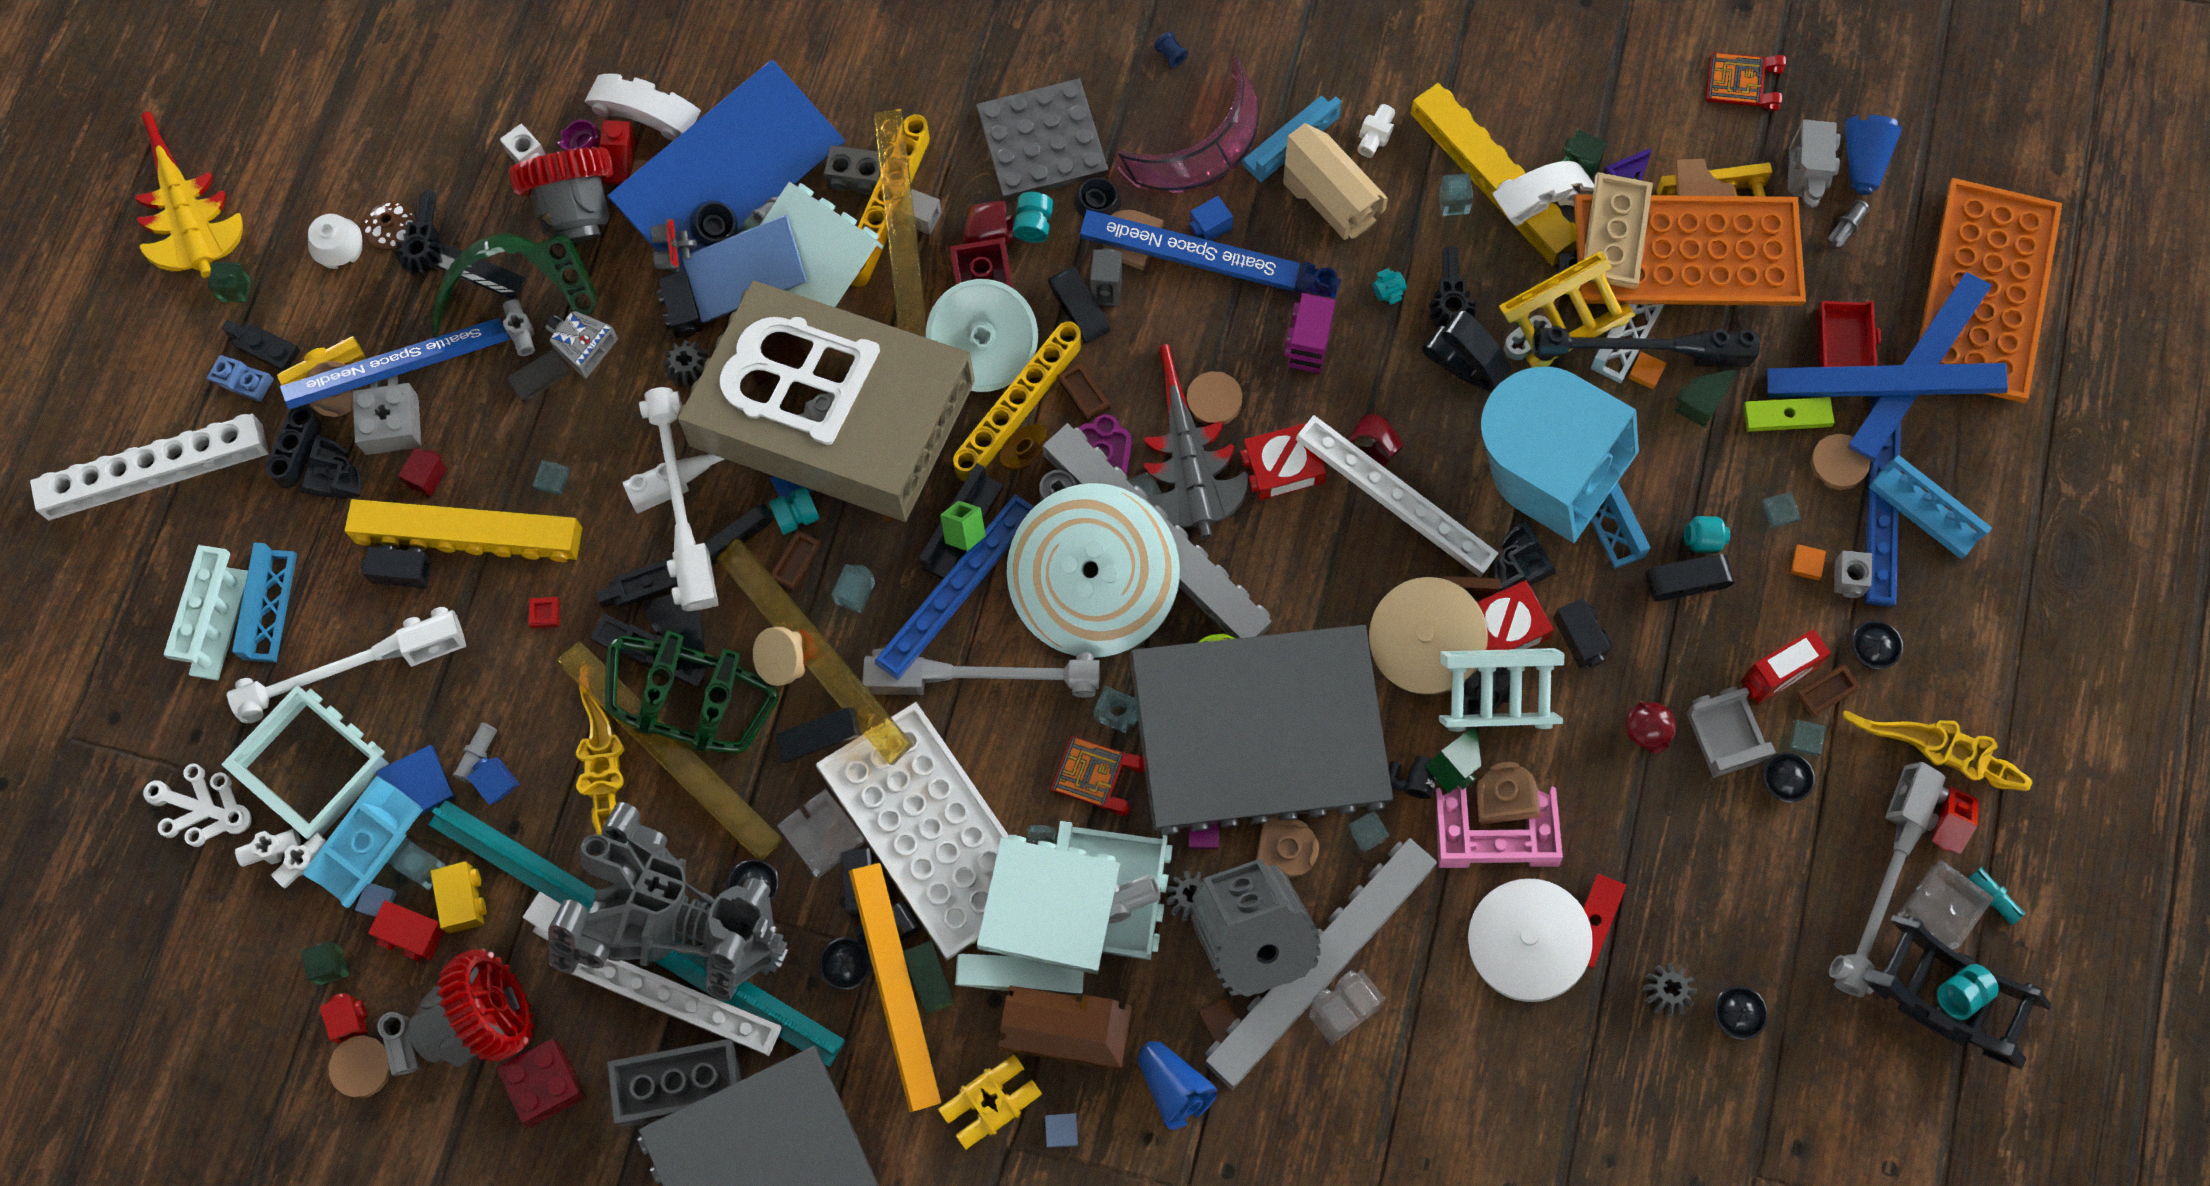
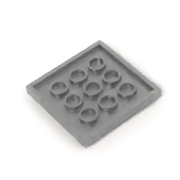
[977,78,1109,201]

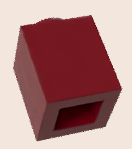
[398,447,447,497]

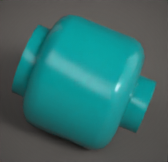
[1684,516,1730,554]

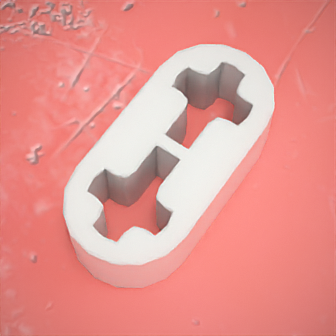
[1504,315,1552,360]

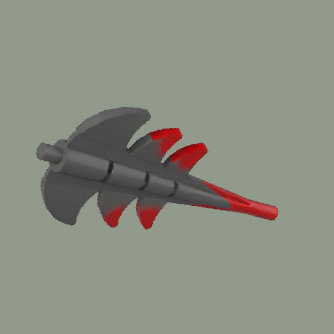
[1143,344,1248,539]

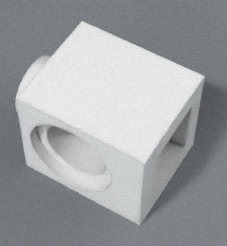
[500,123,546,164]

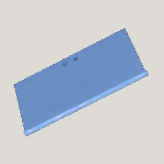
[682,215,808,323]

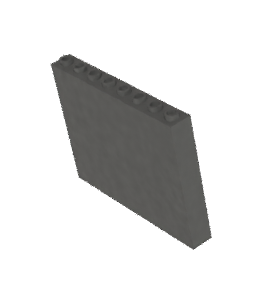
[1129,625,1393,835]
[637,1045,879,1186]

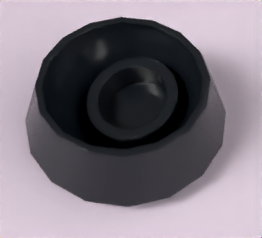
[1074,177,1121,218]
[690,200,738,247]
[1852,620,1903,669]
[1763,752,1815,803]
[727,859,779,903]
[819,937,872,990]
[1714,986,1768,1040]

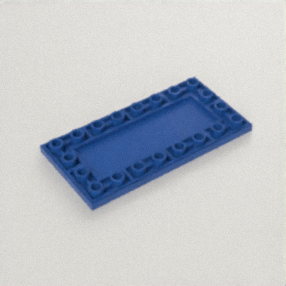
[608,59,845,276]

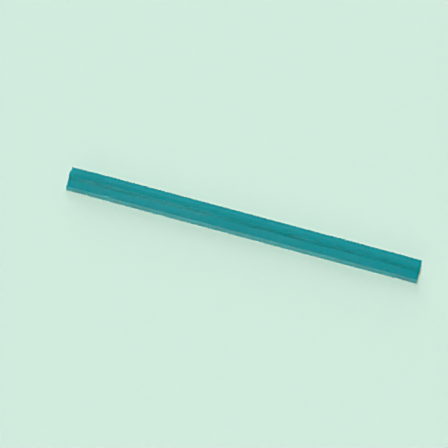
[428,800,846,1068]

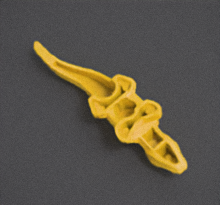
[576,665,624,835]
[1842,711,2032,791]

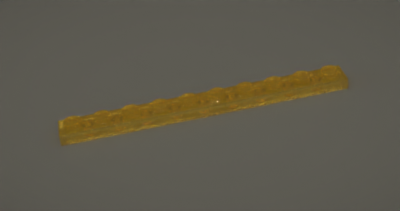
[874,109,927,338]
[717,539,914,765]
[557,641,782,860]

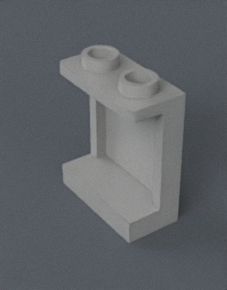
[1686,686,1776,778]

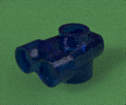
[1294,261,1342,298]

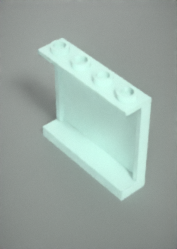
[760,182,884,307]
[1056,821,1173,960]
[977,835,1121,975]

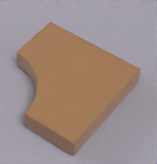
[1674,159,1735,196]

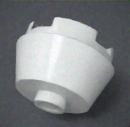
[308,214,363,269]

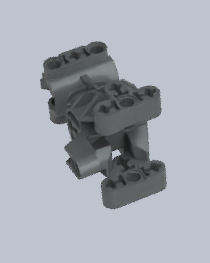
[548,802,788,1001]

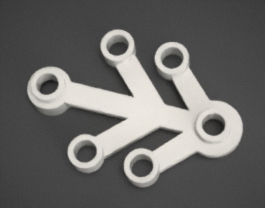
[143,764,252,847]

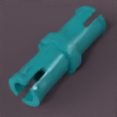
[1966,867,2026,926]

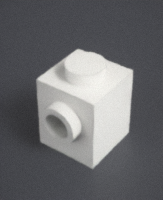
[523,892,561,941]

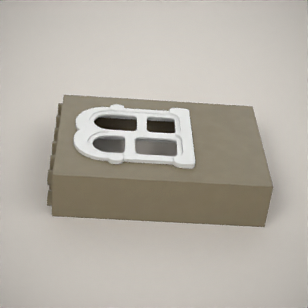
[678,280,975,522]

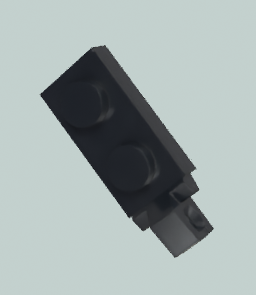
[221,320,301,371]
[596,558,678,608]

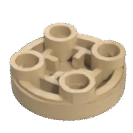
[753,627,805,686]

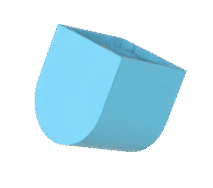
[1481,367,1639,543]

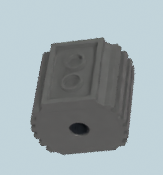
[1191,859,1321,997]

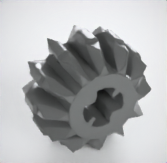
[662,339,708,389]
[1166,871,1205,922]
[1642,963,1697,1017]

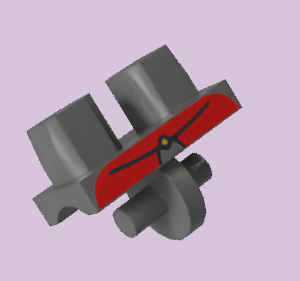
[650,218,697,274]

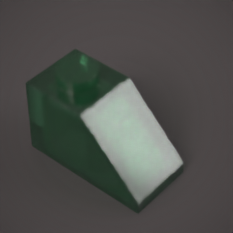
[1675,370,1737,428]
[903,941,955,1015]

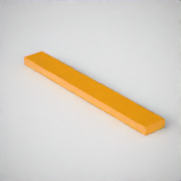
[849,863,941,1112]

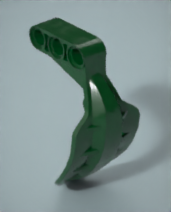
[432,233,598,338]

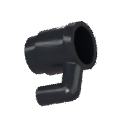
[1388,756,1436,799]

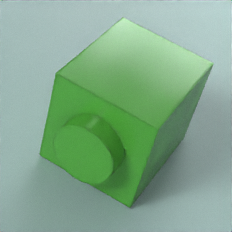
[940,500,986,551]

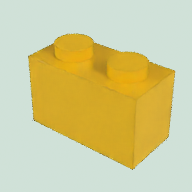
[431,861,487,934]

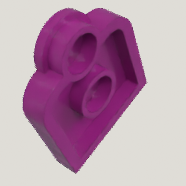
[1079,414,1132,476]

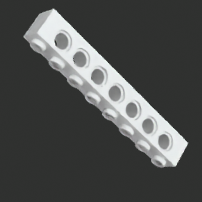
[30,414,269,521]

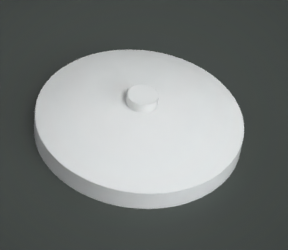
[1468,879,1592,1002]

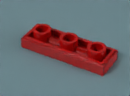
[1584,874,1627,970]

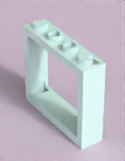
[221,685,389,840]

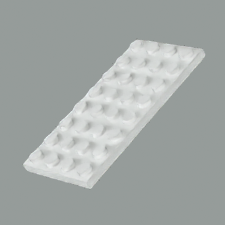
[816,702,1009,961]

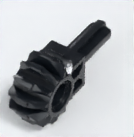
[395,190,444,276]
[1429,245,1476,328]

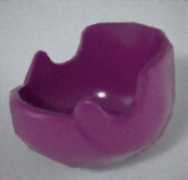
[558,119,601,151]

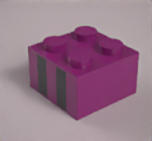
[1284,293,1336,374]

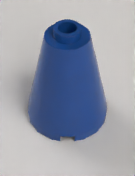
[1845,115,1902,195]
[1137,1041,1217,1130]

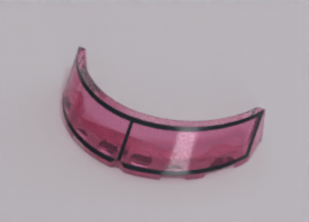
[1117,56,1259,193]

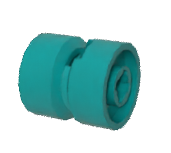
[1013,192,1053,243]
[769,487,820,535]
[1937,964,1999,1020]

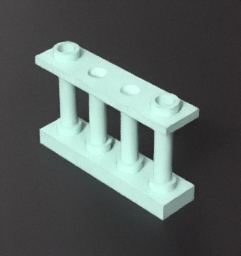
[164,545,248,681]
[1439,648,1564,732]

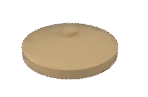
[1369,577,1488,695]

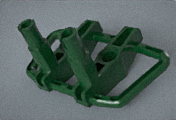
[604,630,779,754]

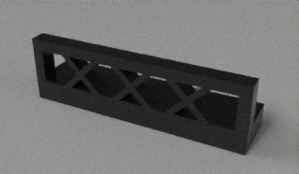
[919,463,1004,580]

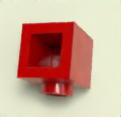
[319,993,369,1045]

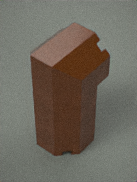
[998,985,1132,1071]

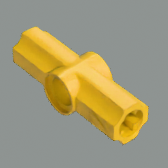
[277,336,365,385]

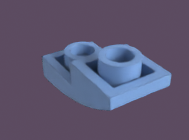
[206,355,274,402]

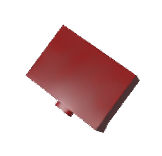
[1816,300,1881,367]

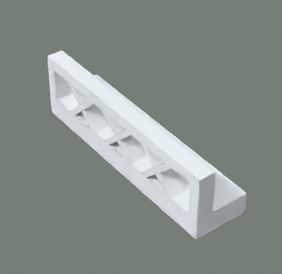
[1591,304,1664,384]

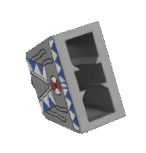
[546,311,618,379]

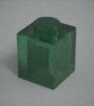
[1562,130,1608,177]
[208,262,251,302]
[301,941,349,986]

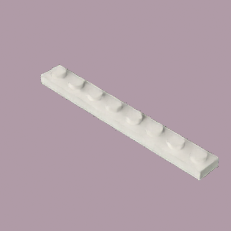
[1295,415,1498,577]
[549,959,782,1056]

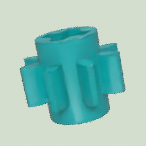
[1372,268,1407,305]

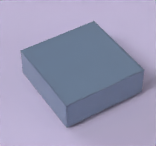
[355,883,397,917]
[1045,1113,1078,1148]

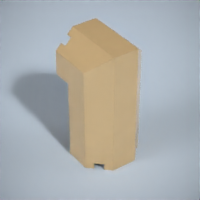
[1283,123,1388,240]

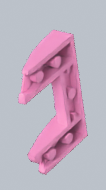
[1435,786,1563,868]

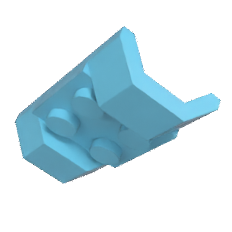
[302,776,423,908]

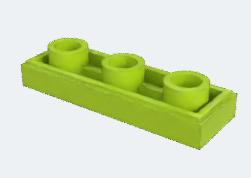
[1743,397,1834,432]

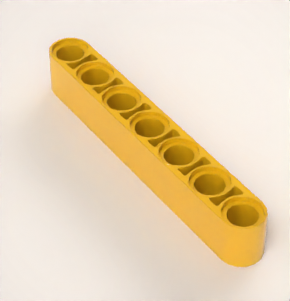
[850,114,930,287]
[953,322,1081,482]

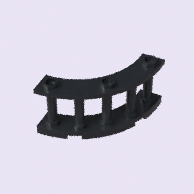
[1862,915,2052,1070]

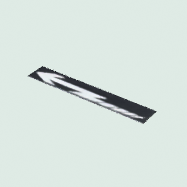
[386,220,527,299]

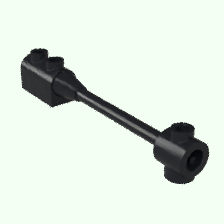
[1532,326,1760,367]

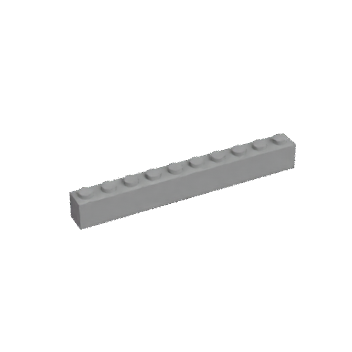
[1043,423,1272,639]
[1205,838,1437,1090]

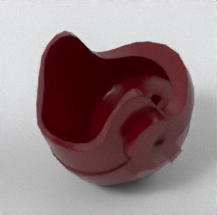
[1626,701,1676,755]

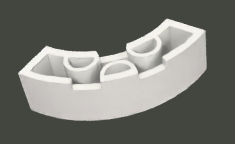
[584,74,701,140]
[1492,161,1594,227]

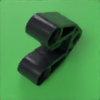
[1422,311,1512,392]

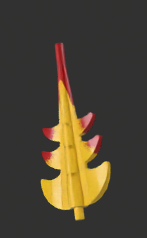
[135,111,243,278]

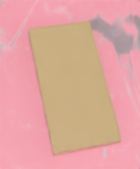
[1583,172,1653,289]

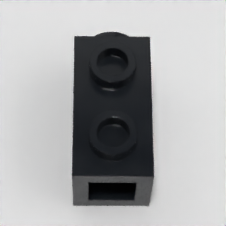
[656,271,703,338]
[361,545,432,589]
[1553,598,1611,668]

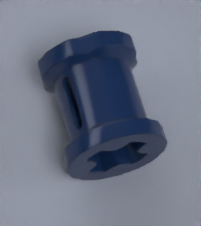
[1154,31,1188,68]

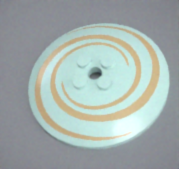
[1007,483,1180,658]

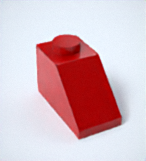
[600,120,637,185]
[1932,786,1978,854]

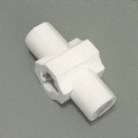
[1357,104,1395,158]
[235,829,301,867]
[271,833,326,888]

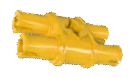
[938,1054,1042,1150]

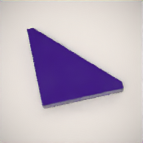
[1603,148,1652,181]

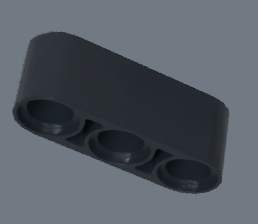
[1048,266,1110,344]
[265,405,322,488]
[1645,554,1735,601]

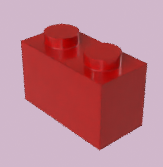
[368,900,445,962]

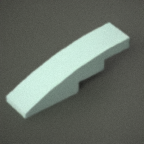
[955,954,1084,995]

